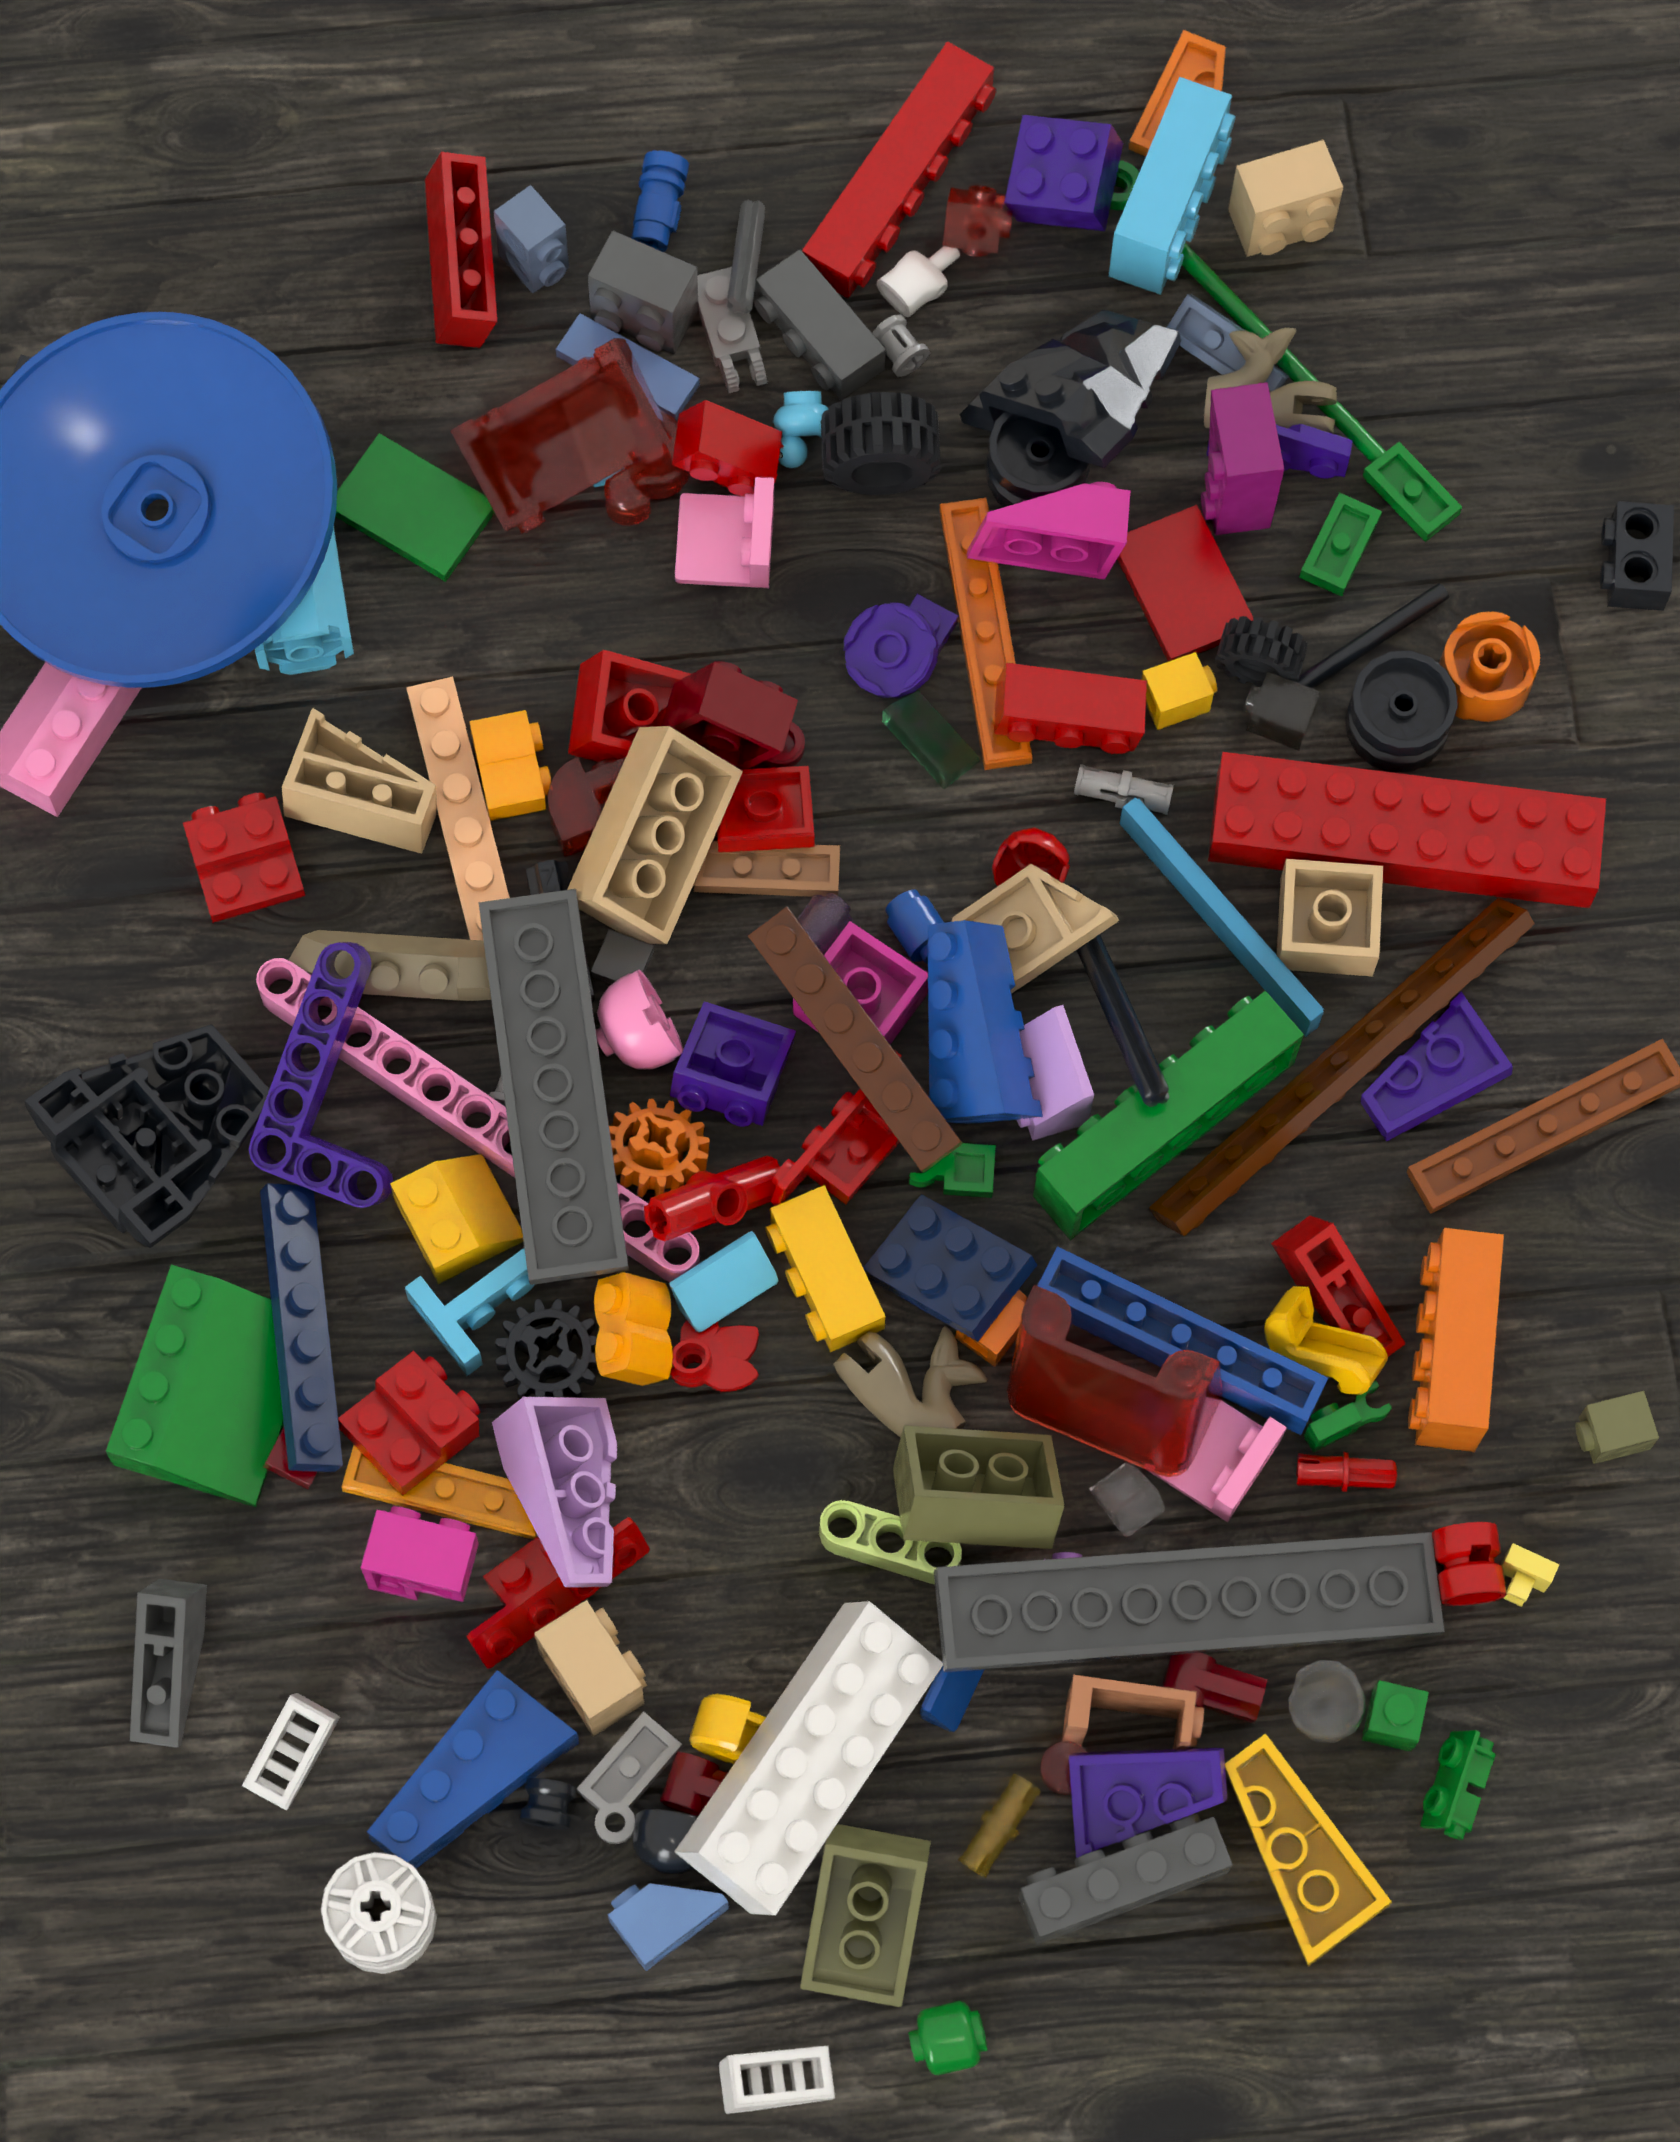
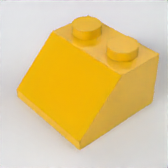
[390,1154,524,1284]

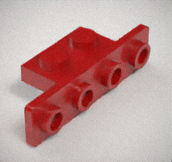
[771,1050,902,1206]
[467,1517,650,1669]

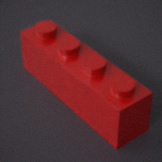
[425,152,497,348]

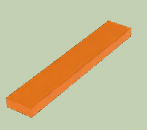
[939,498,1032,770]

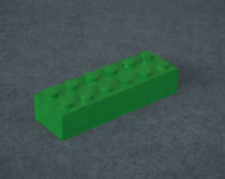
[1033,990,1304,1241]

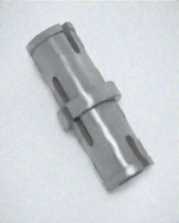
[1074,764,1174,815]

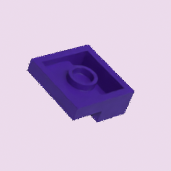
[670,1001,796,1127]

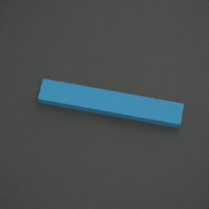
[1120,797,1324,1037]

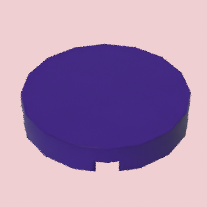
[844,603,938,698]

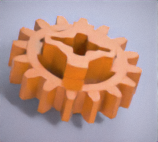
[609,1099,710,1198]

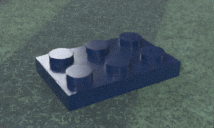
[863,1194,1037,1342]

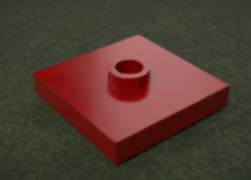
[717,766,815,853]

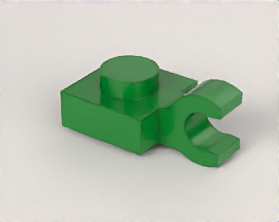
[1304,1381,1392,1453]

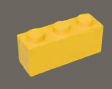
[765,1185,886,1352]

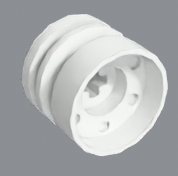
[321,1852,437,1974]

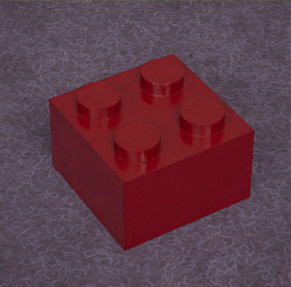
[661,661,798,770]

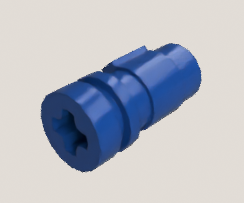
[632,151,689,252]

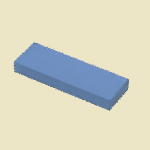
[556,313,700,422]

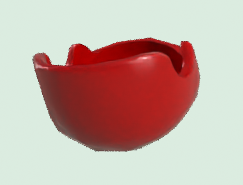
[992,827,1070,886]

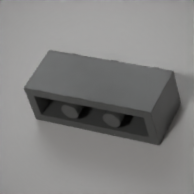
[754,249,886,401]

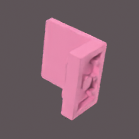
[675,477,774,588]
[1145,1387,1287,1522]

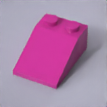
[967,482,1131,580]

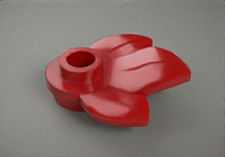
[670,1321,759,1392]

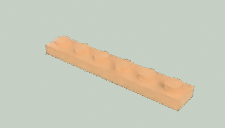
[406,677,510,941]

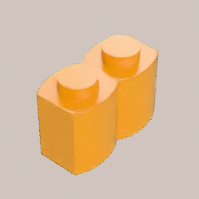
[469,710,553,821]
[594,1272,673,1386]

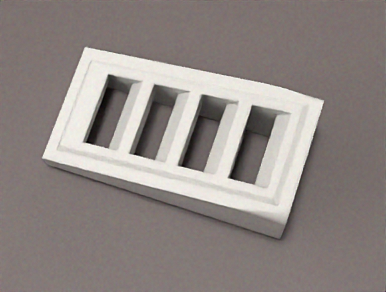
[242,1693,340,1810]
[719,2046,835,2114]

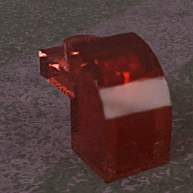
[548,757,626,857]

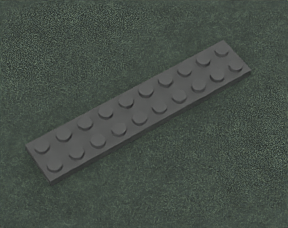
[934,1532,1445,1672]

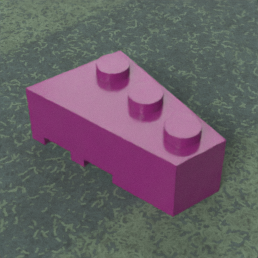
[1201,382,1284,536]

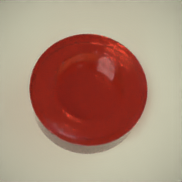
[1040,1741,1087,1795]

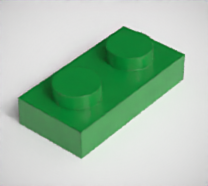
[1299,492,1382,596]

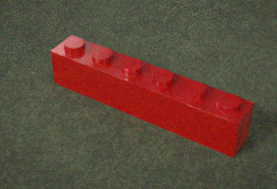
[802,41,996,299]

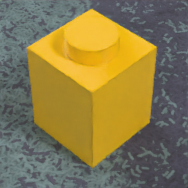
[1141,652,1217,730]

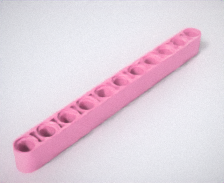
[256,958,700,1282]

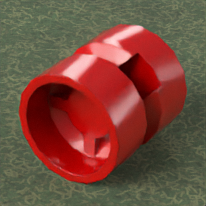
[1432,1522,1507,1606]

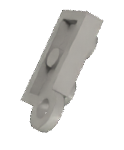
[576,1711,683,1844]

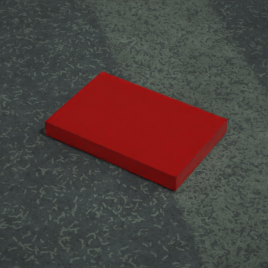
[1117,505,1254,662]

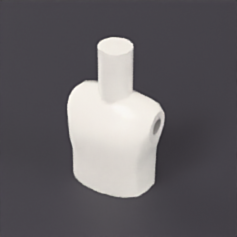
[876,242,960,317]

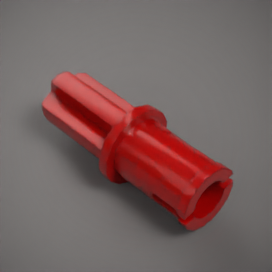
[1296,1452,1397,1492]

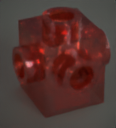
[943,185,1013,257]

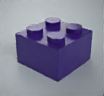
[1004,115,1123,231]

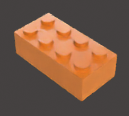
[1408,1228,1504,1452]

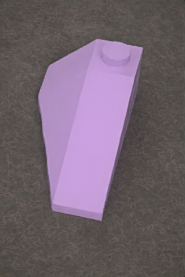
[492,1397,617,1587]

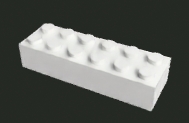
[675,1601,943,1916]

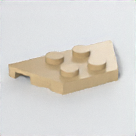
[952,864,1119,994]

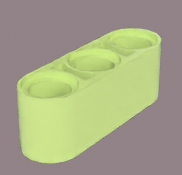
[819,1500,962,1584]

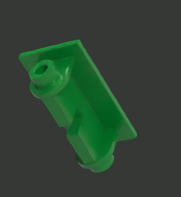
[1420,1730,1496,1840]

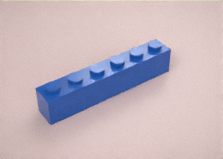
[1032,1247,1328,1435]

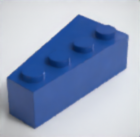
[927,920,1043,1124]

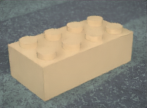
[567,726,743,944]

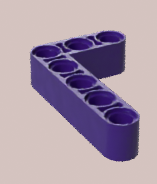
[249,942,394,1208]

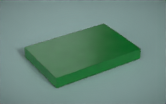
[335,433,498,582]

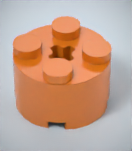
[1439,612,1540,722]

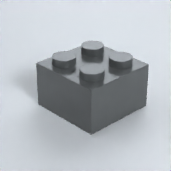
[588,230,698,355]

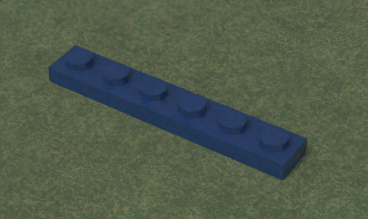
[260,1183,343,1472]

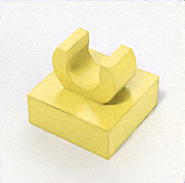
[1501,1543,1559,1607]

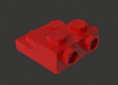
[183,793,306,923]
[338,1351,480,1496]

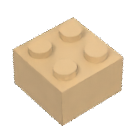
[1228,140,1343,257]
[1277,859,1383,977]
[534,1600,647,1737]

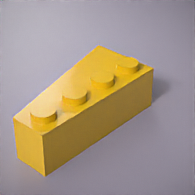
[1225,1733,1392,1966]

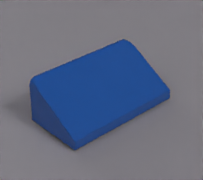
[920,1661,985,1732]

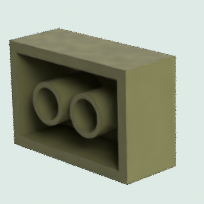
[893,1425,1065,1549]

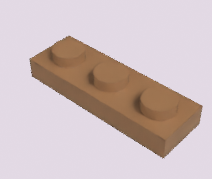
[693,841,840,898]

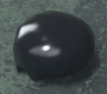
[633,1809,697,1874]

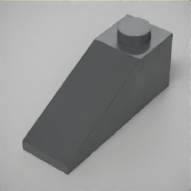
[130,1579,207,1748]

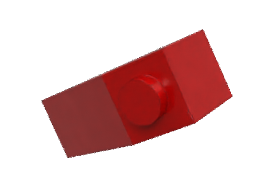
[1271,1215,1406,1357]

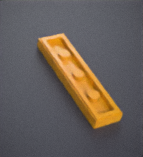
[341,1445,537,1539]

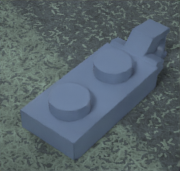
[1166,294,1289,391]

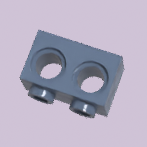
[494,185,569,294]

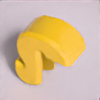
[1264,1286,1388,1395]
[689,1694,766,1764]

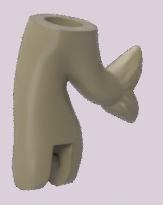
[1204,328,1337,434]
[833,1326,987,1438]

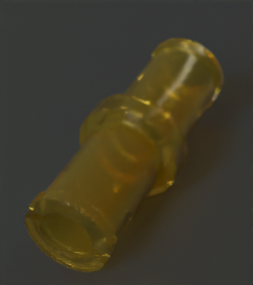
[958,1773,1041,1878]

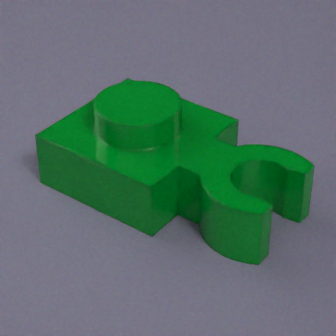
[909,1143,996,1198]

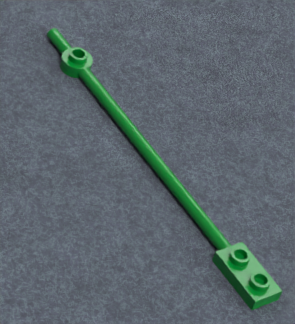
[1110,161,1462,542]

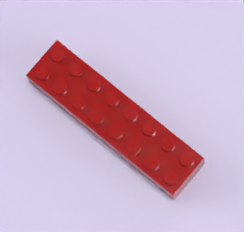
[1208,752,1606,908]

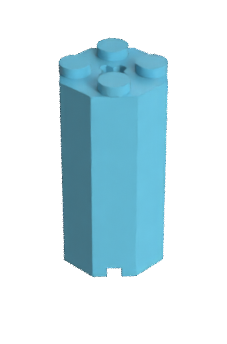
[255,526,354,675]

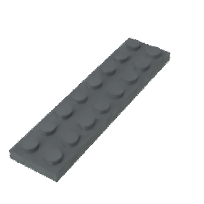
[478,889,629,1285]

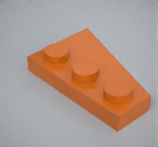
[1128,30,1226,176]

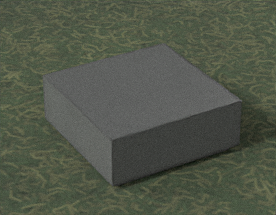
[591,929,654,984]

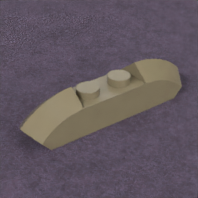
[288,930,491,1001]

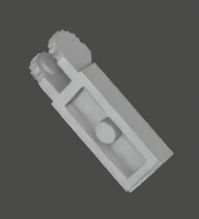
[697,267,767,393]

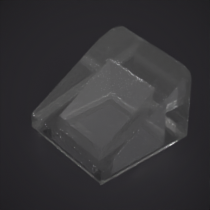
[1089,1460,1165,1537]

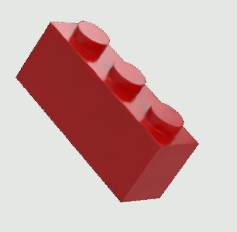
[994,663,1147,754]

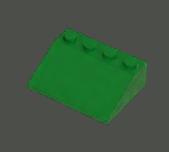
[106,1265,284,1507]

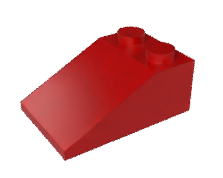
[568,650,690,767]

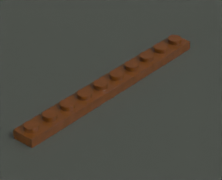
[1149,898,1535,1236]

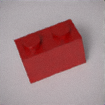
[672,400,782,496]

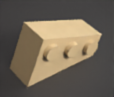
[282,708,437,854]

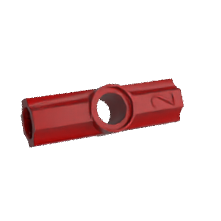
[644,1155,780,1241]

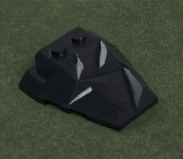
[960,310,1181,468]
[25,1024,269,1248]

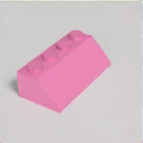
[0,662,141,817]

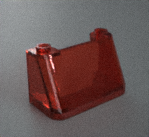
[450,338,673,534]
[1007,1285,1223,1477]

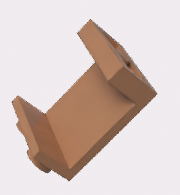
[1062,1675,1204,1749]

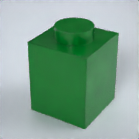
[1362,1680,1429,1752]

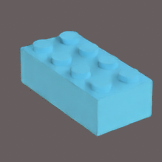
[1109,77,1236,295]

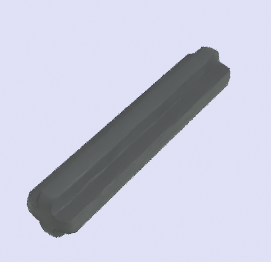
[727,200,765,314]

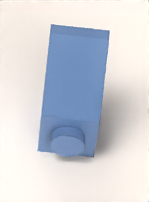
[608,1883,729,1971]

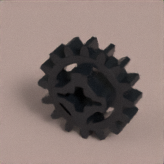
[495,1298,597,1400]

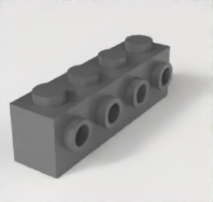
[1018,1814,1233,1945]

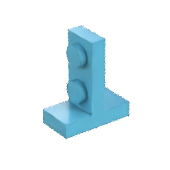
[405,1248,535,1376]

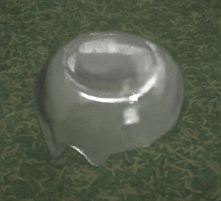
[1288,1660,1366,1743]

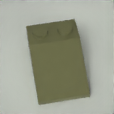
[800,1824,931,2008]

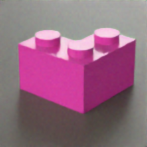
[361,1506,479,1602]

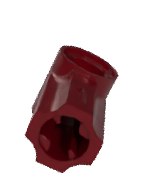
[1162,1652,1268,1723]
[660,1752,728,1816]

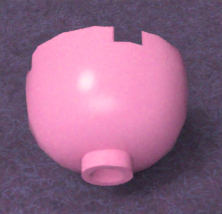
[596,970,683,1070]

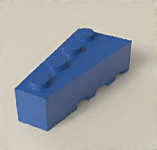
[367,1670,579,1869]

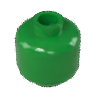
[908,2001,988,2075]

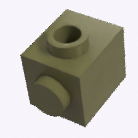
[1575,1391,1659,1464]

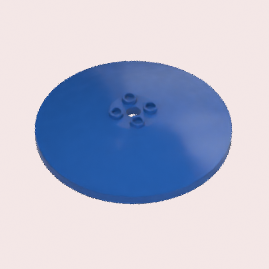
[0,312,337,688]

